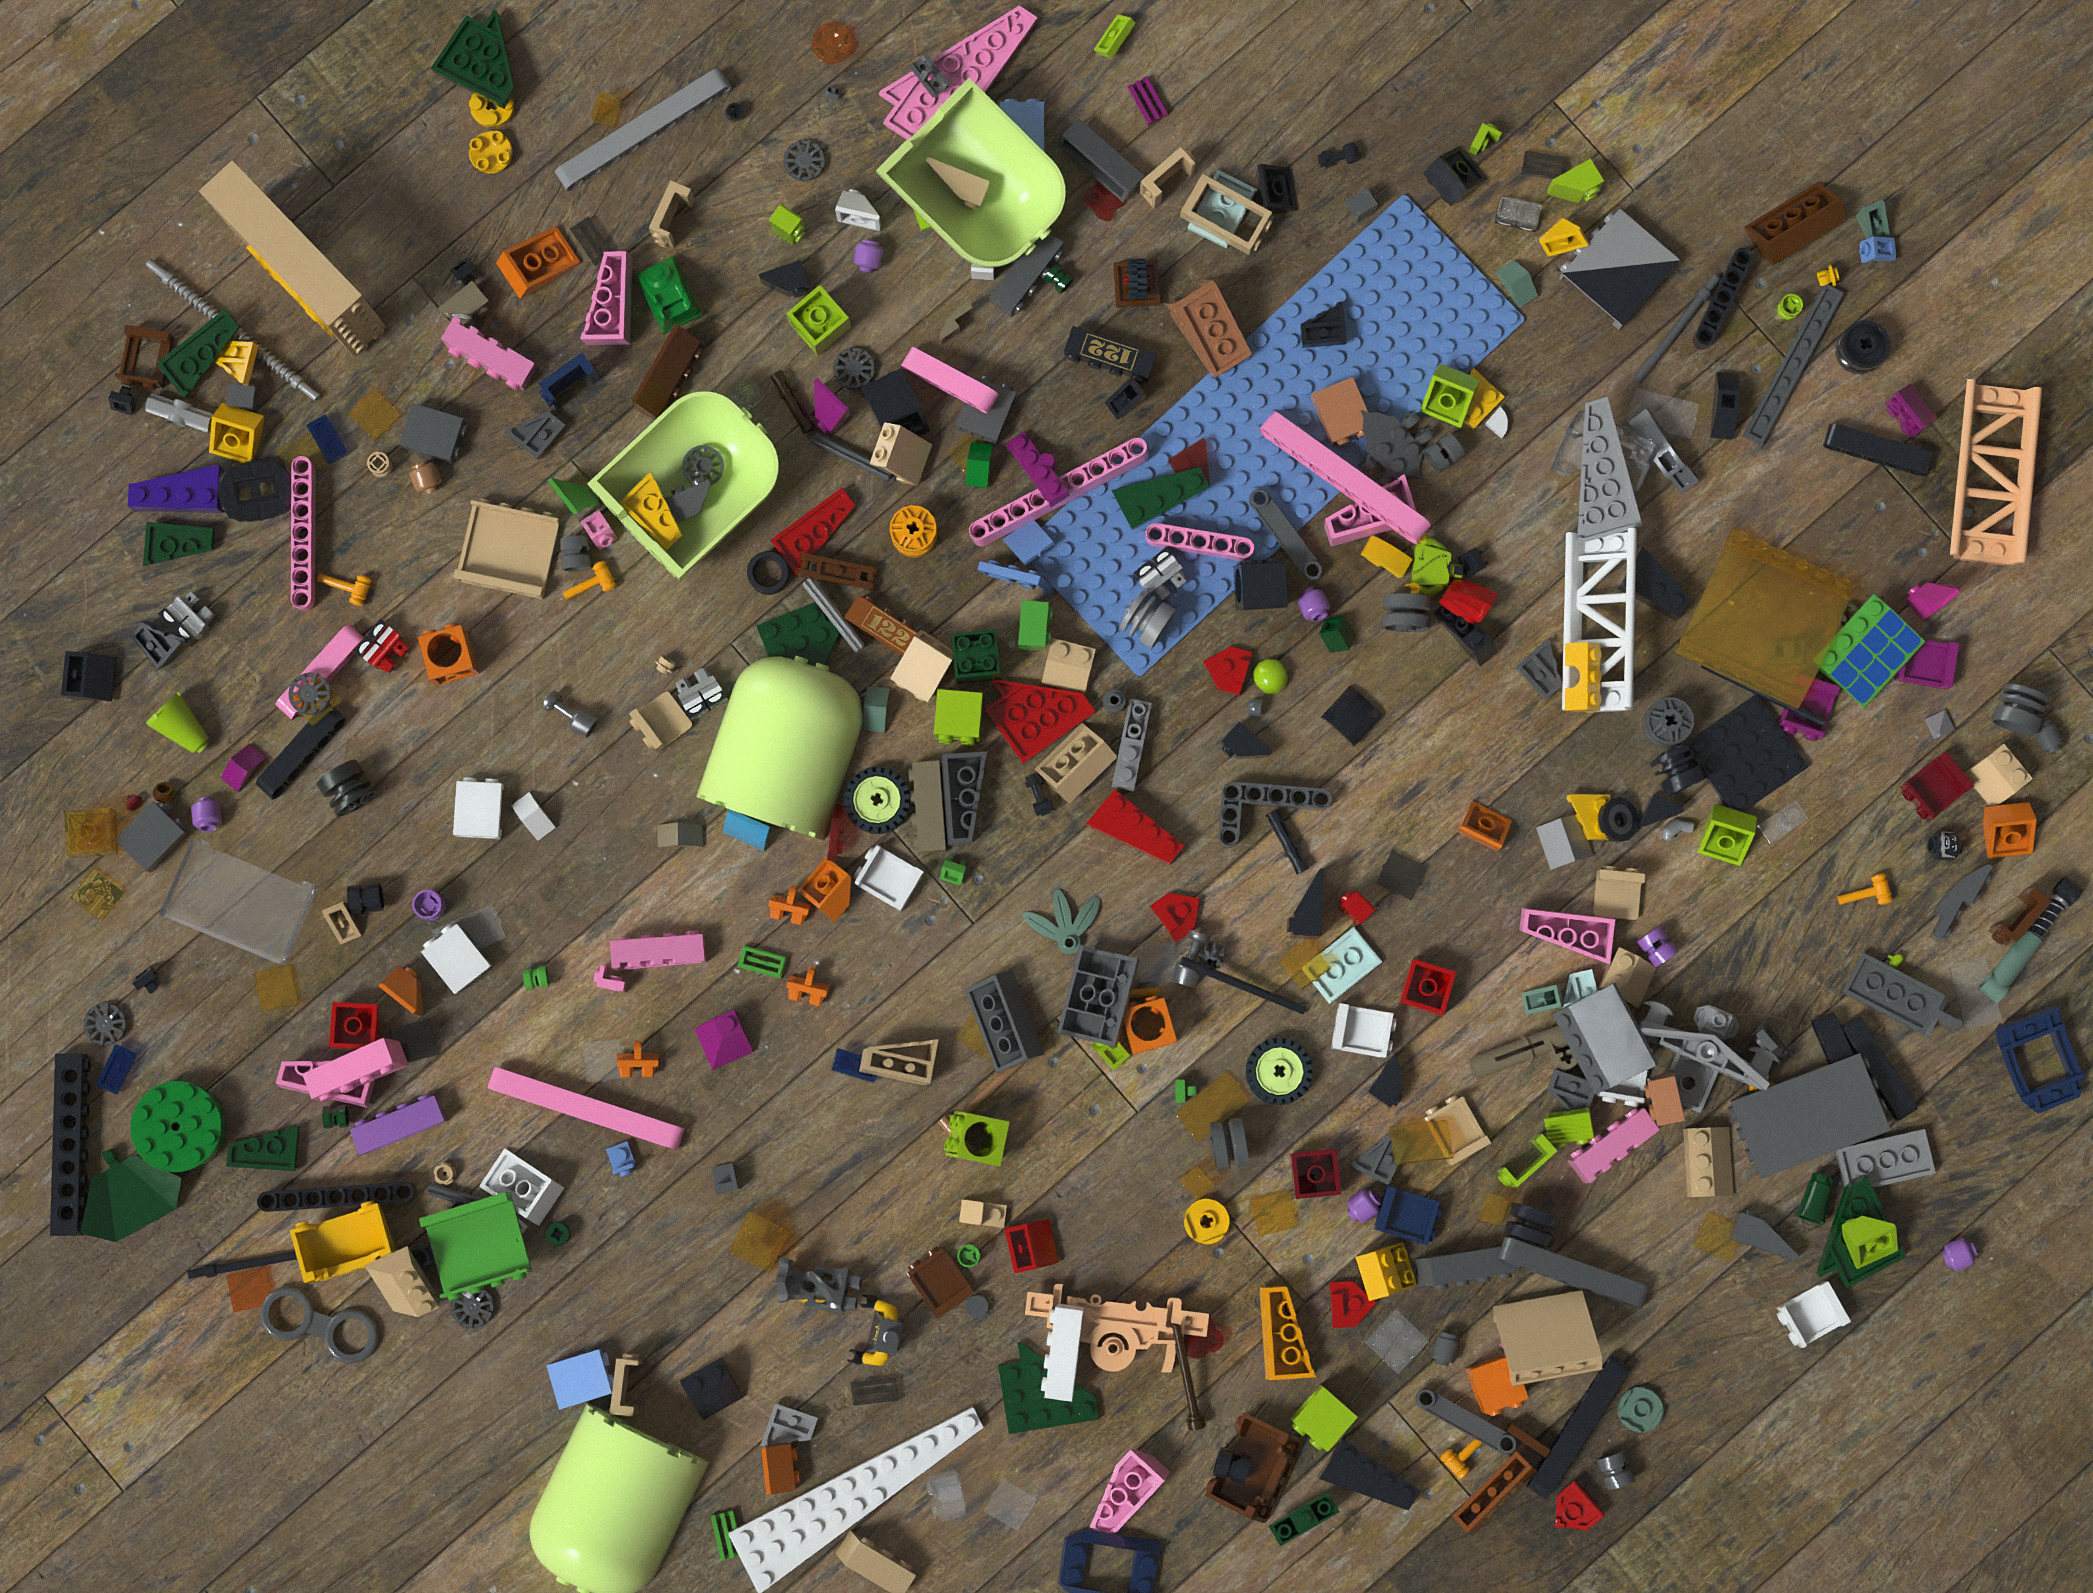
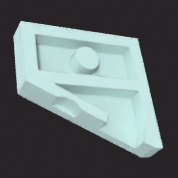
[1562,969,1597,1008]

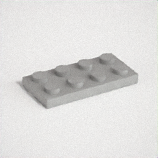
[1836,1129,1936,1188]

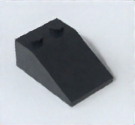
[1287,868,1324,939]

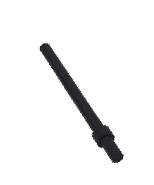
[1700,660,1826,727]
[1180,956,1306,1015]
[187,1251,298,1279]

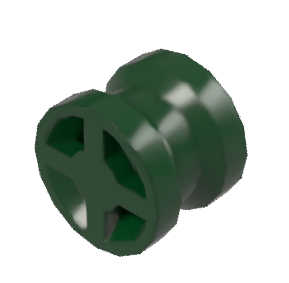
[546,1223,571,1246]

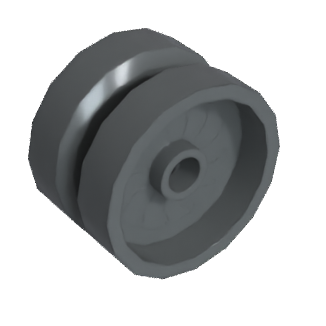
[1381,593,1432,632]
[1209,1117,1249,1171]

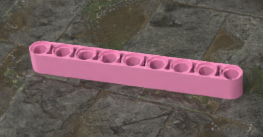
[1259,412,1431,544]
[969,438,1149,546]
[487,1066,685,1150]

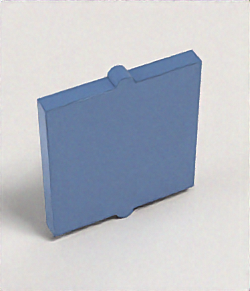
[1003,520,1054,565]

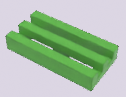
[737,945,787,979]
[711,1510,739,1561]

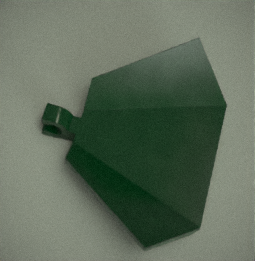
[80,1149,182,1242]

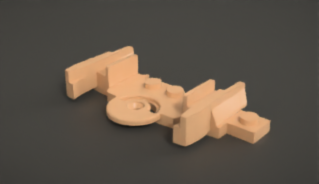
[1025,1284,1209,1372]

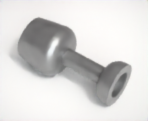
[542,690,599,738]
[1172,929,1210,988]

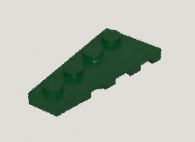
[156,309,241,398]
[1111,467,1211,530]

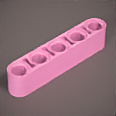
[901,347,999,414]
[1145,523,1254,561]
[275,624,365,720]

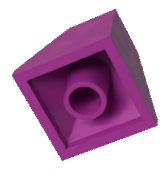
[814,378,851,436]
[695,1010,754,1070]

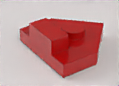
[1203,646,1252,696]
[1150,893,1200,943]
[1329,1281,1376,1328]
[1555,1479,1605,1530]

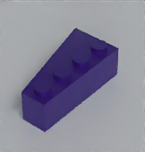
[128,464,225,513]

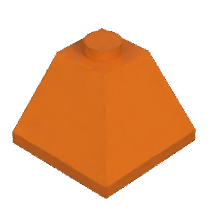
[797,857,851,922]
[378,966,424,1016]

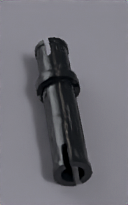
[1265,809,1309,875]

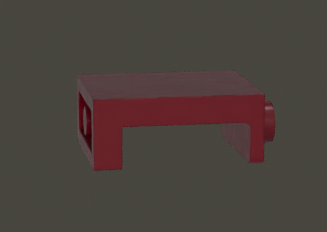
[1900,751,1974,821]

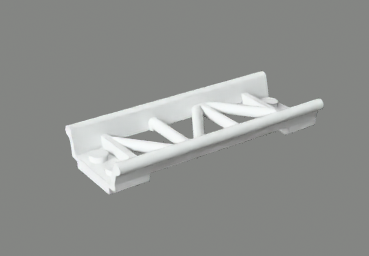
[1562,528,1637,713]

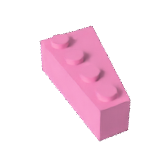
[441,316,537,390]
[1324,474,1417,547]
[303,1038,409,1102]
[276,1061,376,1108]

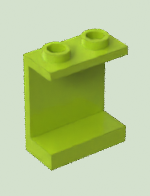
[1496,1134,1557,1188]

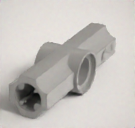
[145,393,214,433]

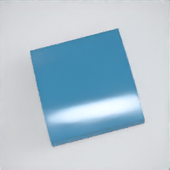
[723,809,771,851]

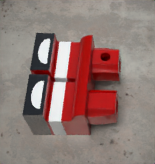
[353,619,410,674]

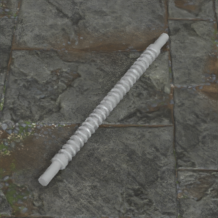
[146,259,320,401]

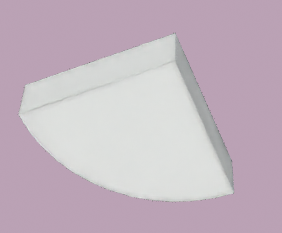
[1485,407,1508,439]

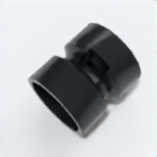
[347,882,384,915]
[1213,1447,1252,1485]

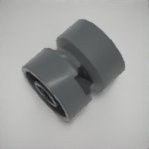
[1423,432,1465,473]
[560,536,591,572]
[1596,1450,1636,1490]

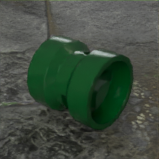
[1044,263,1075,294]
[322,1105,349,1129]

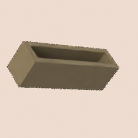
[908,760,946,854]

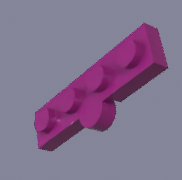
[1005,432,1070,507]

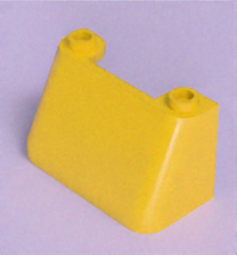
[290,1201,397,1284]

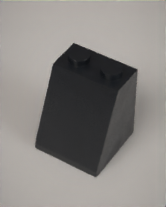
[861,368,930,436]

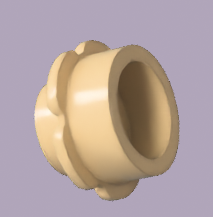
[655,655,677,675]
[434,1162,456,1185]

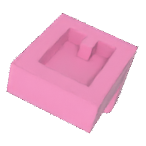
[580,510,617,550]
[594,965,627,993]

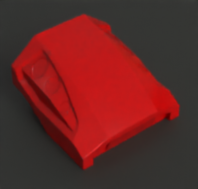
[1438,578,1498,623]

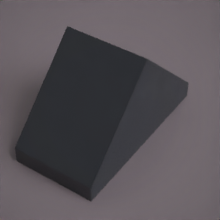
[1104,377,1146,420]
[1638,794,1684,828]

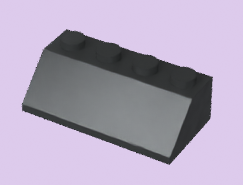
[965,970,1045,1074]

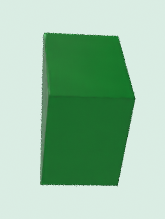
[965,442,993,488]

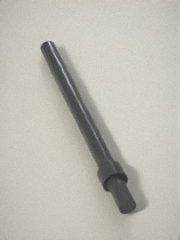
[1633,275,1720,384]

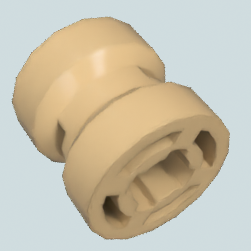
[367,452,393,478]

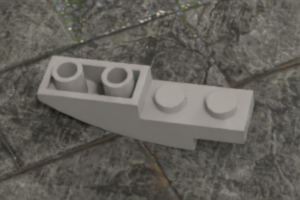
[1112,699,1152,791]

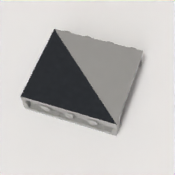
[1559,209,1680,330]

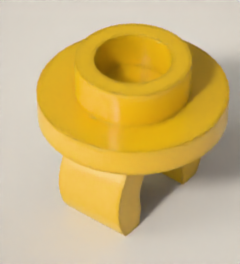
[1817,264,1840,287]

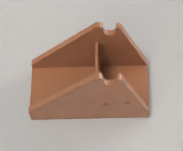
[1164,280,1252,378]

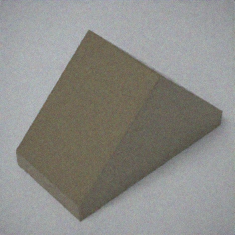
[658,823,703,848]

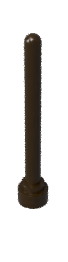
[1172,1324,1206,1431]

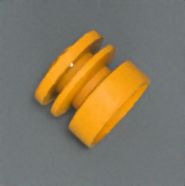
[890,505,938,558]

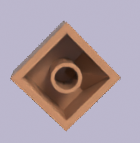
[1644,1070,1685,1126]

